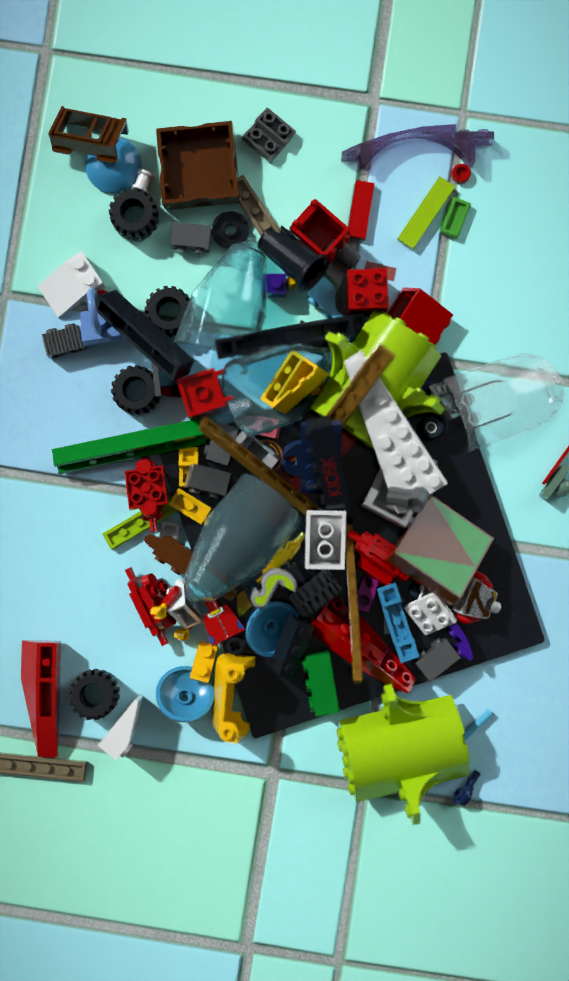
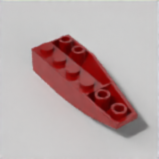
[311,597,416,693]
[21,640,61,757]

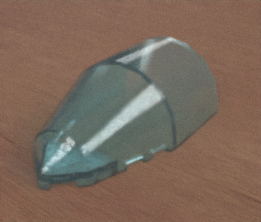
[174,239,267,374]
[222,344,332,437]
[183,473,302,603]

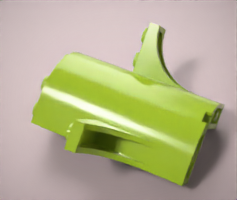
[311,310,445,451]
[336,684,469,825]

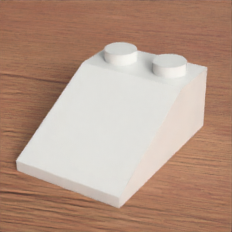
[37,251,106,318]
[305,510,346,570]
[98,694,143,760]

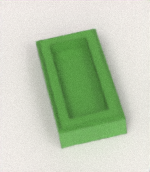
[439,197,471,240]

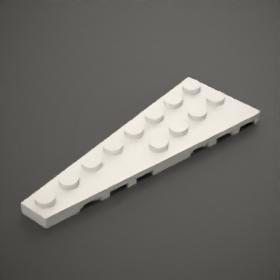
[344,350,448,514]

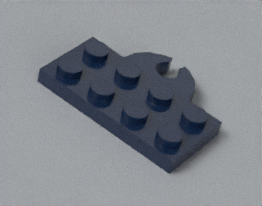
[281,421,342,493]

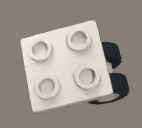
[404,581,457,635]

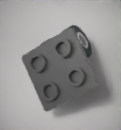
[420,382,462,439]

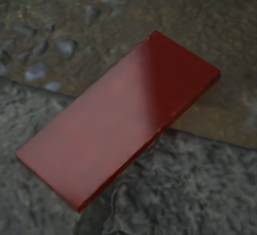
[365,261,396,281]

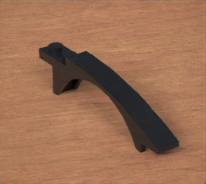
[214,312,366,360]

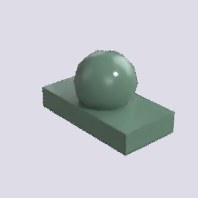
[539,464,569,500]

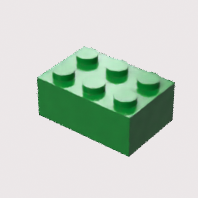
[302,649,339,716]

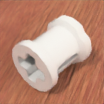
[132,169,154,194]

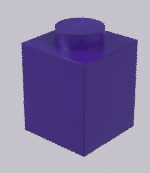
[267,274,286,298]

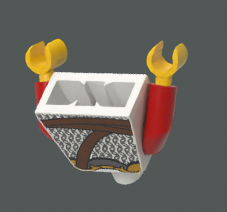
[452,570,501,624]
[151,579,202,641]

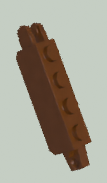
[144,534,238,601]

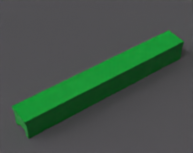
[51,418,207,475]

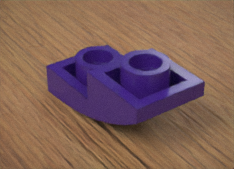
[448,623,473,661]

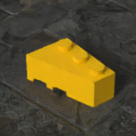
[260,349,330,414]

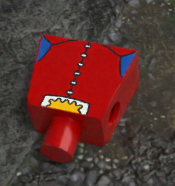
[202,597,246,646]

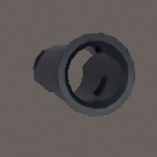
[257,226,330,292]

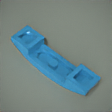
[377,583,419,663]

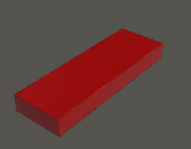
[348,180,375,240]

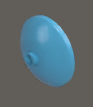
[85,138,142,194]
[246,601,299,657]
[156,666,214,723]

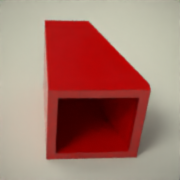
[387,287,453,345]

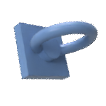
[80,288,121,346]

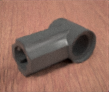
[387,486,429,512]

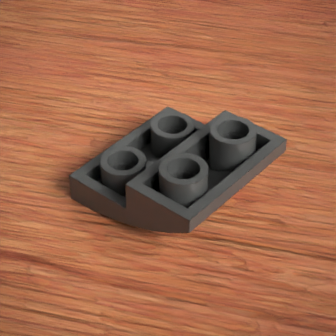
[242,107,296,163]

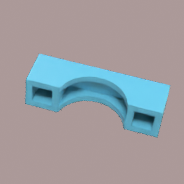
[307,276,368,343]

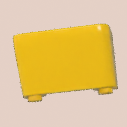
[211,652,256,744]

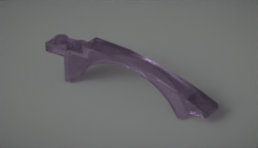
[341,124,494,169]

